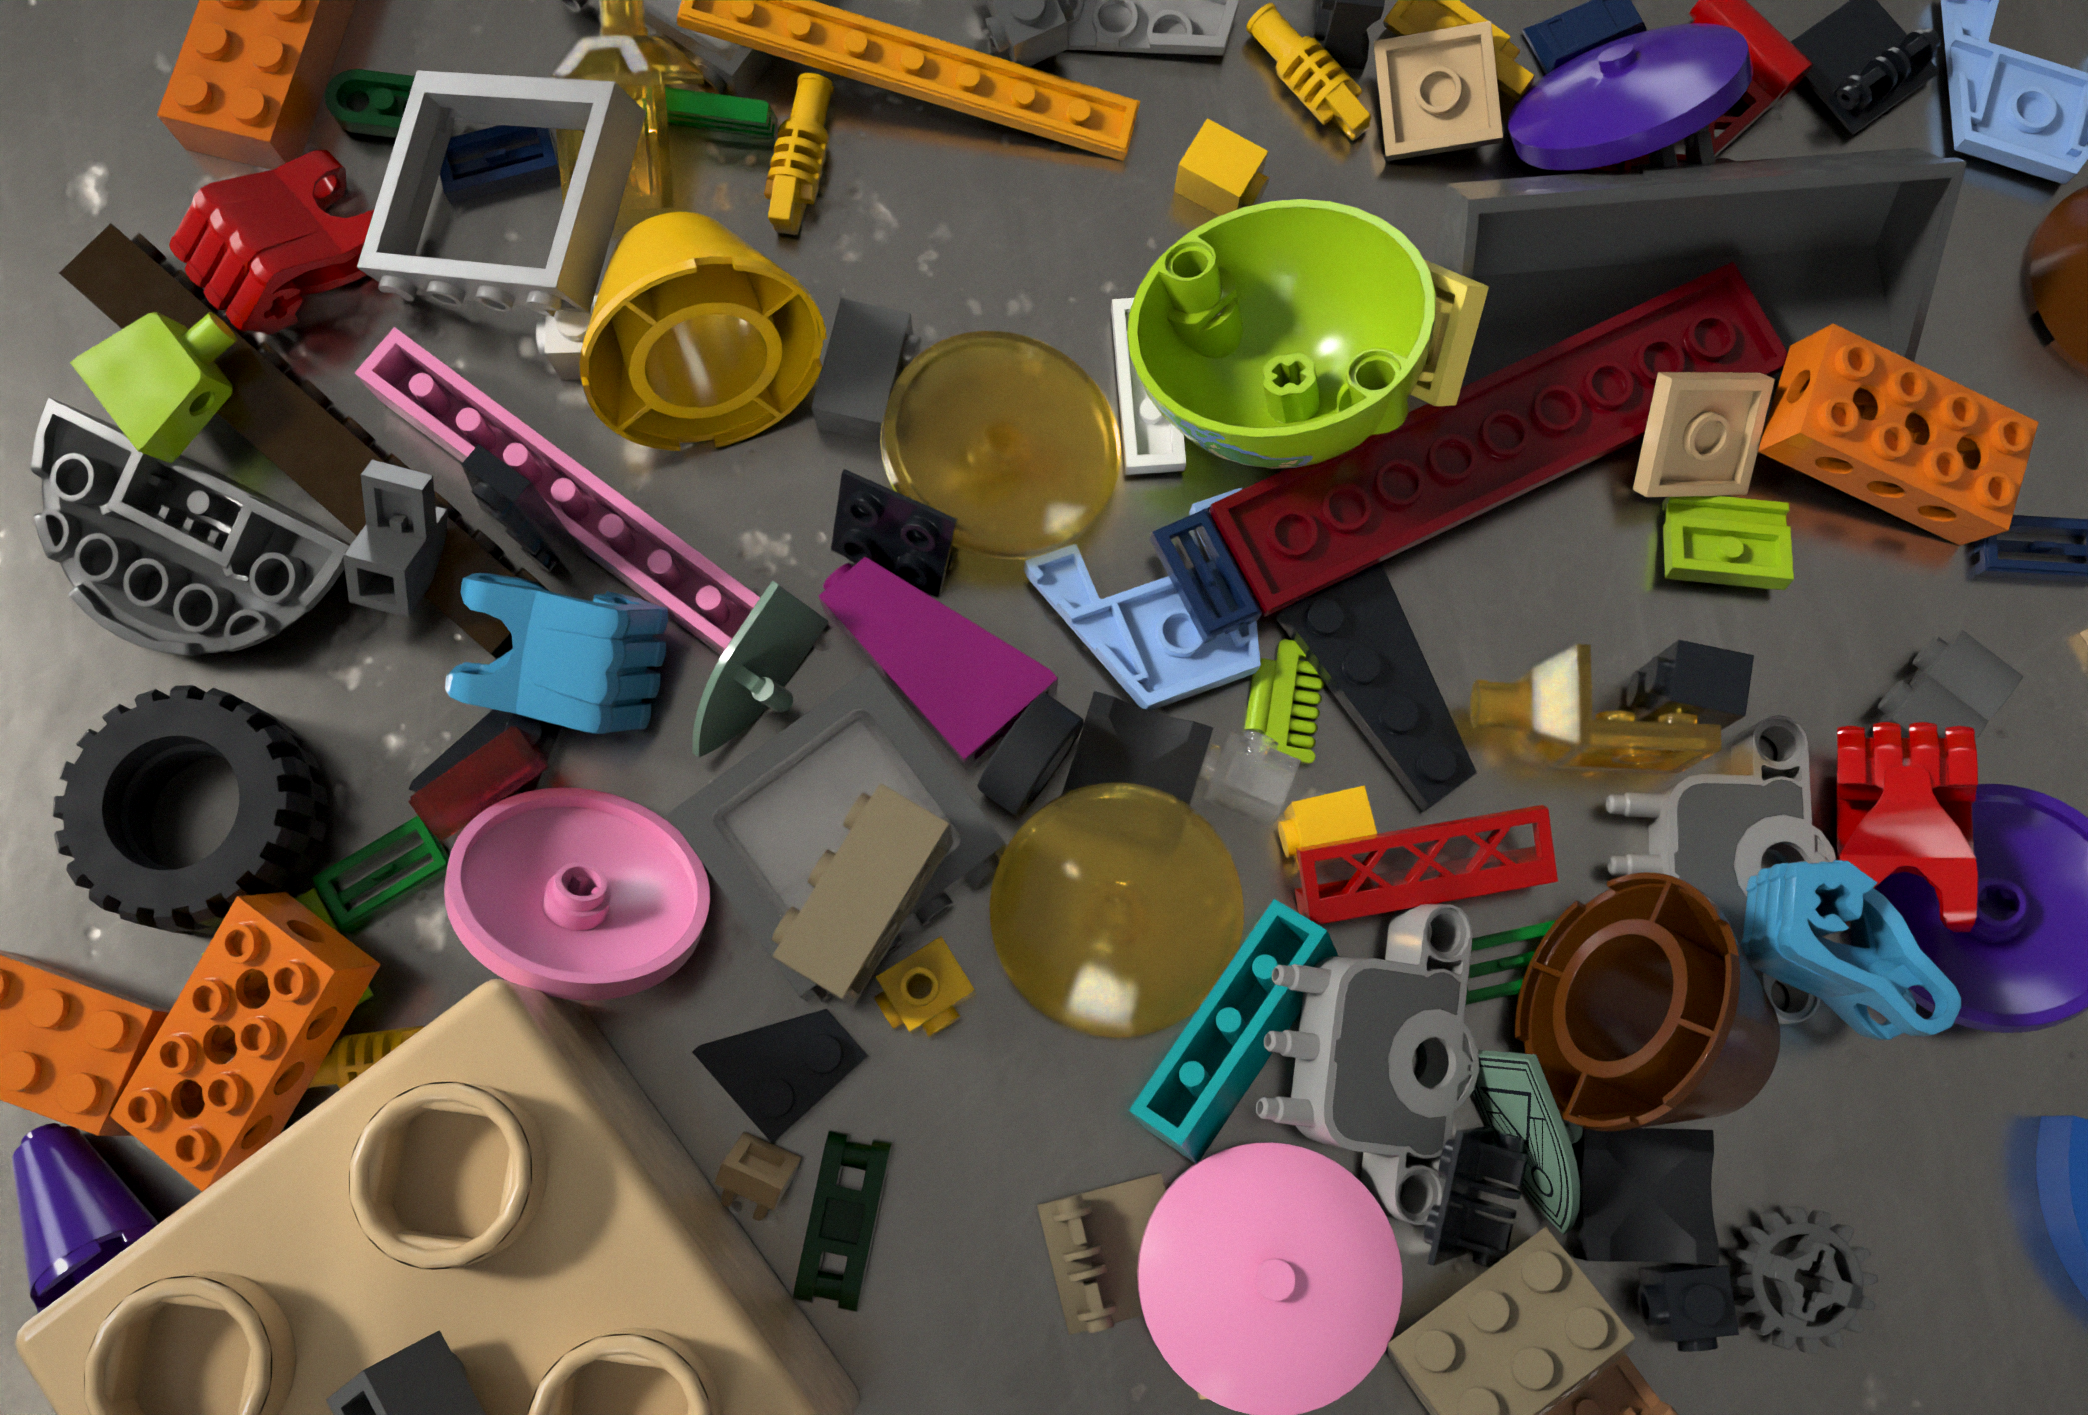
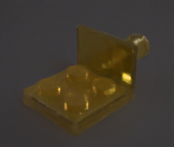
[551,0,704,209]
[1470,644,1722,773]

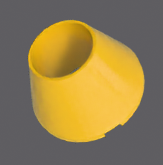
[579,212,827,451]

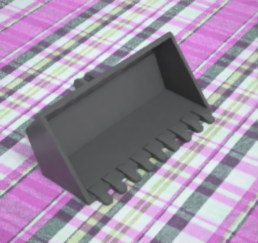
[1433,125,1966,421]

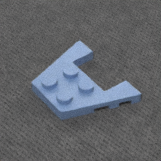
[1941,0,2088,185]
[1024,487,1261,711]

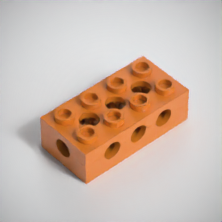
[1758,323,2039,546]
[109,892,381,1192]

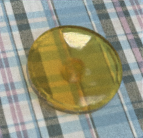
[880,331,1121,560]
[989,783,1244,1037]

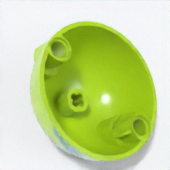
[1127,199,1435,469]

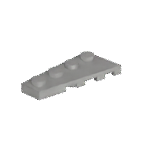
[990,0,1240,56]

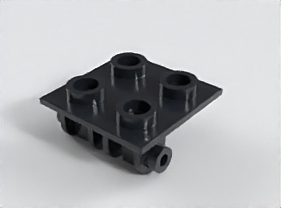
[1790,0,1941,135]
[831,469,960,598]
[1424,1126,1530,1268]

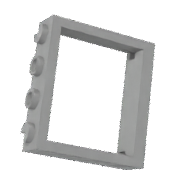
[357,70,646,317]

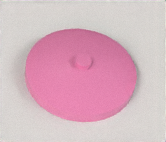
[444,787,710,1000]
[1137,1142,1403,1415]

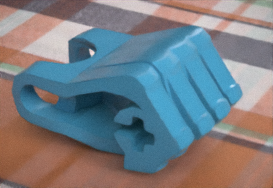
[445,573,668,734]
[1740,860,1961,1040]

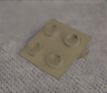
[1037,1173,1166,1335]

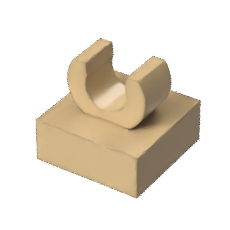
[714,1132,802,1221]

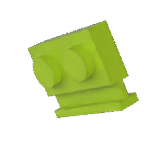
[1662,496,1794,590]

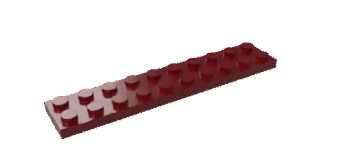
[1208,261,1788,617]

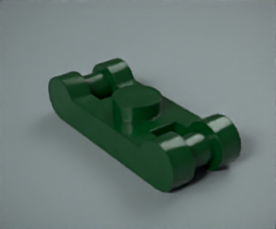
[793,1130,893,1312]

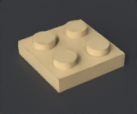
[1374,21,1503,161]
[1633,372,1775,497]

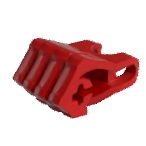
[169,150,374,335]
[1837,722,1978,932]

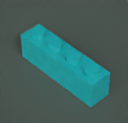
[1129,899,1338,1163]

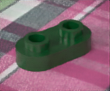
[325,69,415,138]

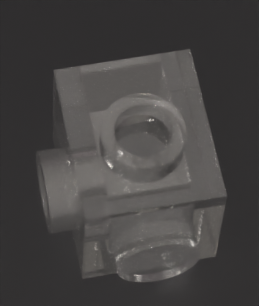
[1198,730,1301,827]

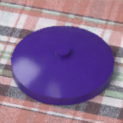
[1508,23,1753,170]
[1875,784,2088,1033]

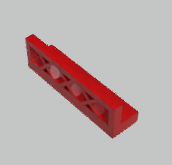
[1295,805,1558,925]

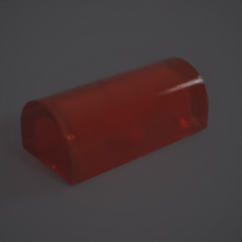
[408,726,550,842]

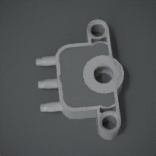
[1606,715,1836,1025]
[1256,904,1479,1225]

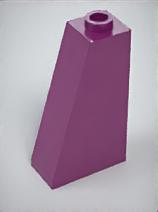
[818,557,1058,770]

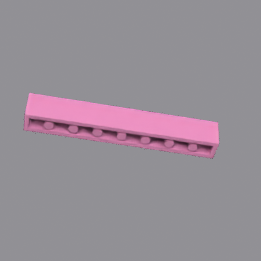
[355,327,760,655]

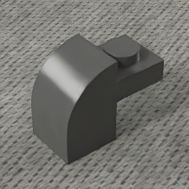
[343,460,448,618]

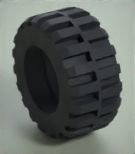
[52,685,328,935]

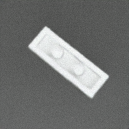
[1111,298,1186,475]

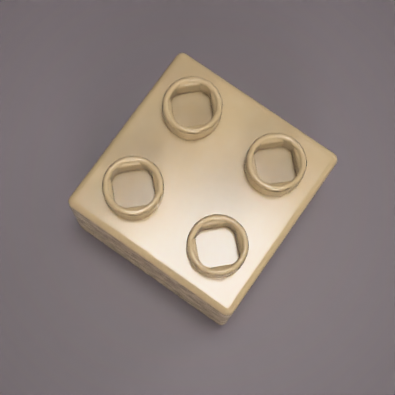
[15,979,860,1415]

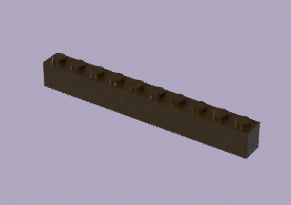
[59,223,548,659]

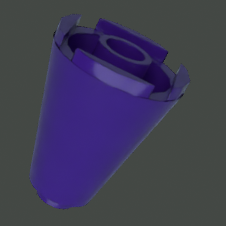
[12,1123,160,1313]

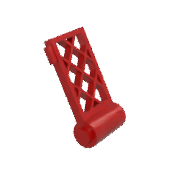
[1591,0,1814,172]

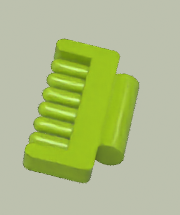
[1244,639,1324,766]

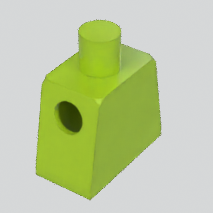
[70,312,237,463]

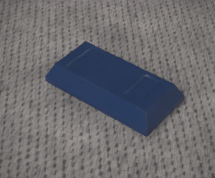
[1522,0,1647,75]

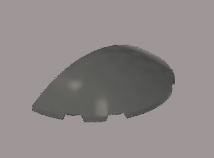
[31,398,351,656]

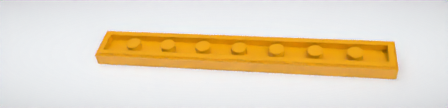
[677,0,1141,161]

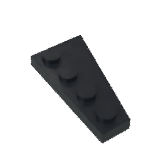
[461,444,588,576]
[1276,562,1477,812]

